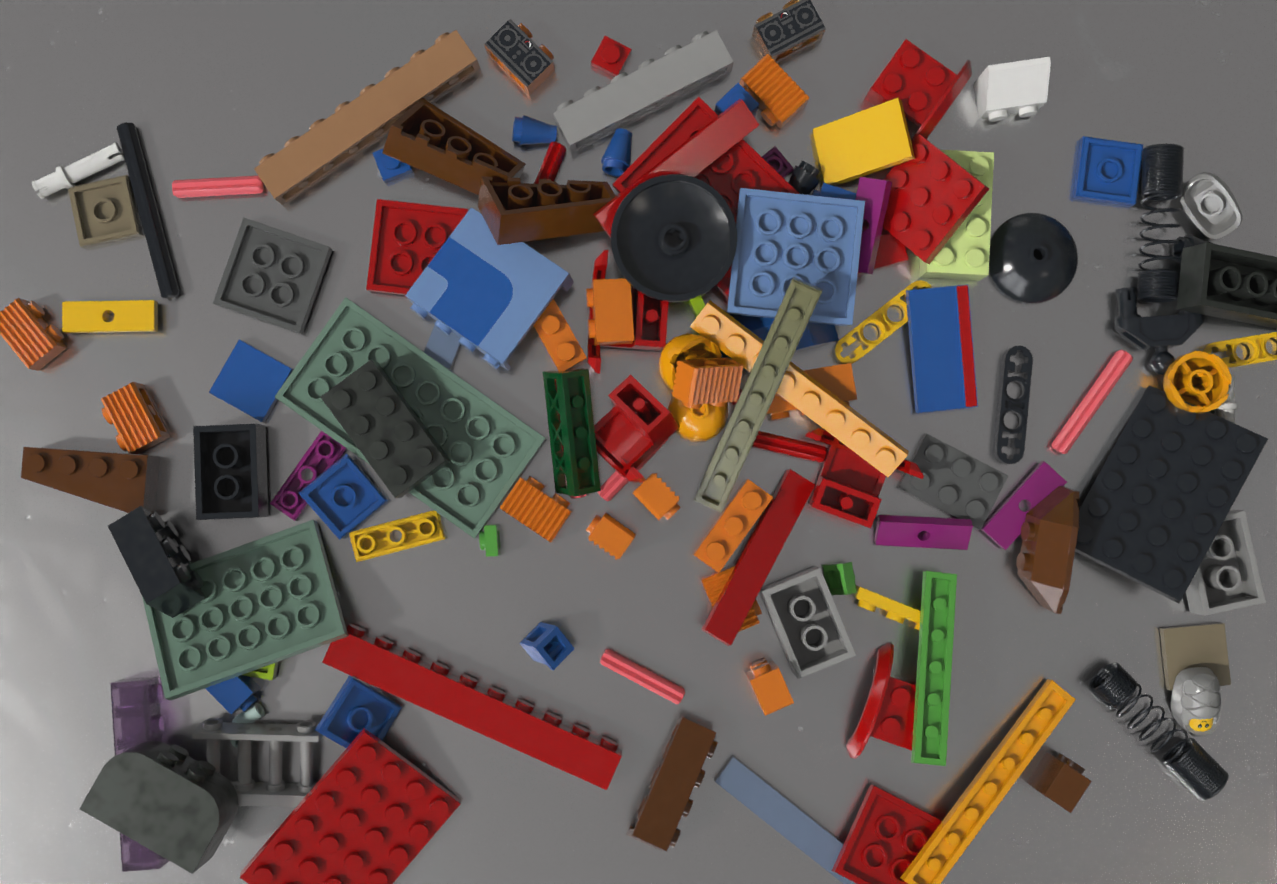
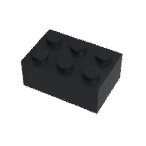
[193,424,269,520]
[108,506,206,618]

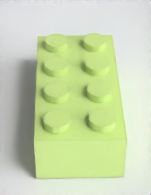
[919,150,994,281]

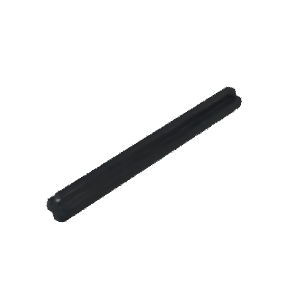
[117,122,179,298]

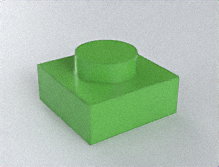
[479,524,501,557]
[823,562,857,595]

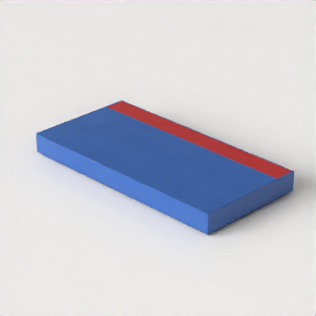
[905,284,978,413]

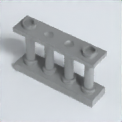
[192,718,323,808]

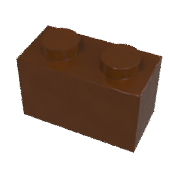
[1027,752,1092,813]

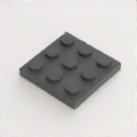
[213,217,332,335]

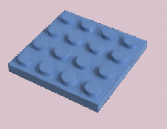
[727,188,865,327]

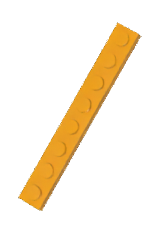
[690,300,909,477]
[900,679,1076,884]

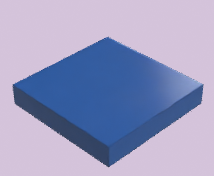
[1073,136,1143,206]
[209,339,294,423]
[299,453,388,540]
[315,675,402,748]

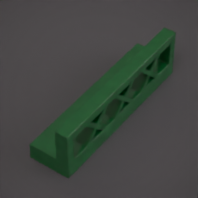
[543,368,601,497]

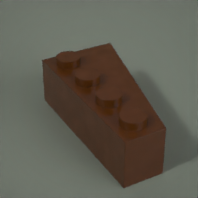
[382,98,526,195]
[21,447,160,513]

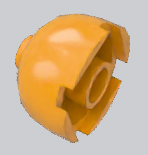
[659,333,722,391]
[1163,351,1232,413]
[668,395,728,442]

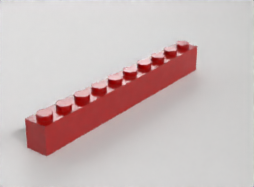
[322,624,622,790]

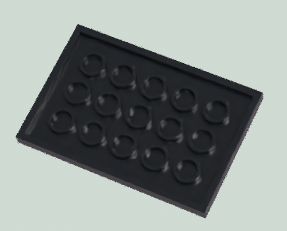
[1075,385,1268,604]

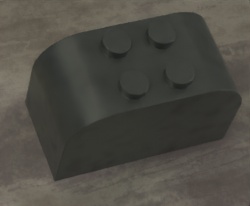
[80,741,238,874]

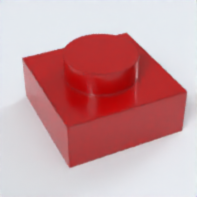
[591,36,632,77]

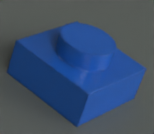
[373,148,413,183]

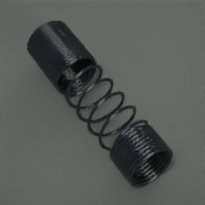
[1137,143,1184,302]
[1089,662,1229,801]

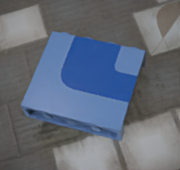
[405,207,574,371]

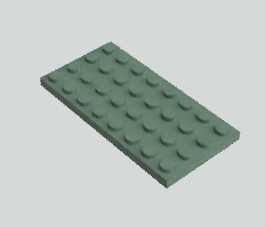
[275,297,546,539]

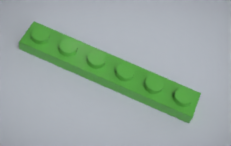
[911,571,957,766]

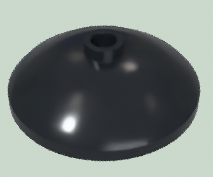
[989,213,1078,304]

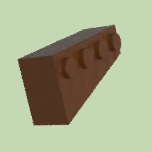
[478,176,616,245]
[626,717,718,851]

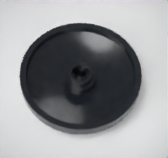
[611,174,737,302]

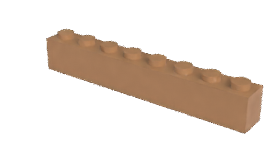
[254,30,480,205]

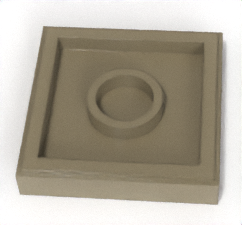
[68,175,143,248]
[1159,622,1231,691]

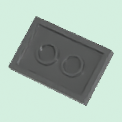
[897,433,1008,530]

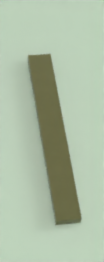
[694,277,823,513]

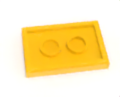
[812,98,915,186]

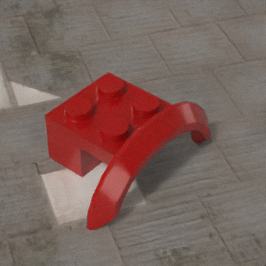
[865,39,972,143]
[587,250,669,374]
[594,374,679,483]
[805,428,924,529]
[846,642,916,759]

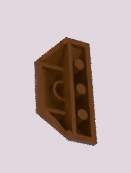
[1016,486,1080,614]

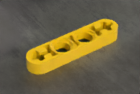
[833,280,932,364]
[1198,332,1277,368]

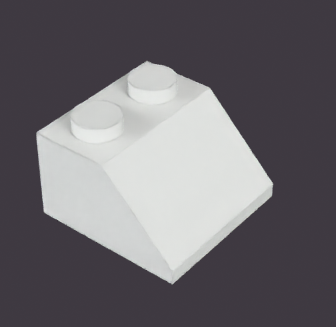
[973,57,1051,122]

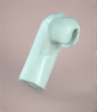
[230,703,265,748]

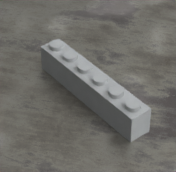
[553,30,734,153]

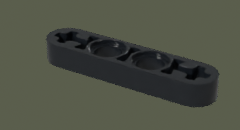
[993,346,1033,465]

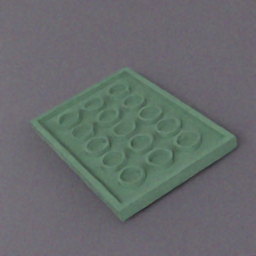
[142,520,348,701]

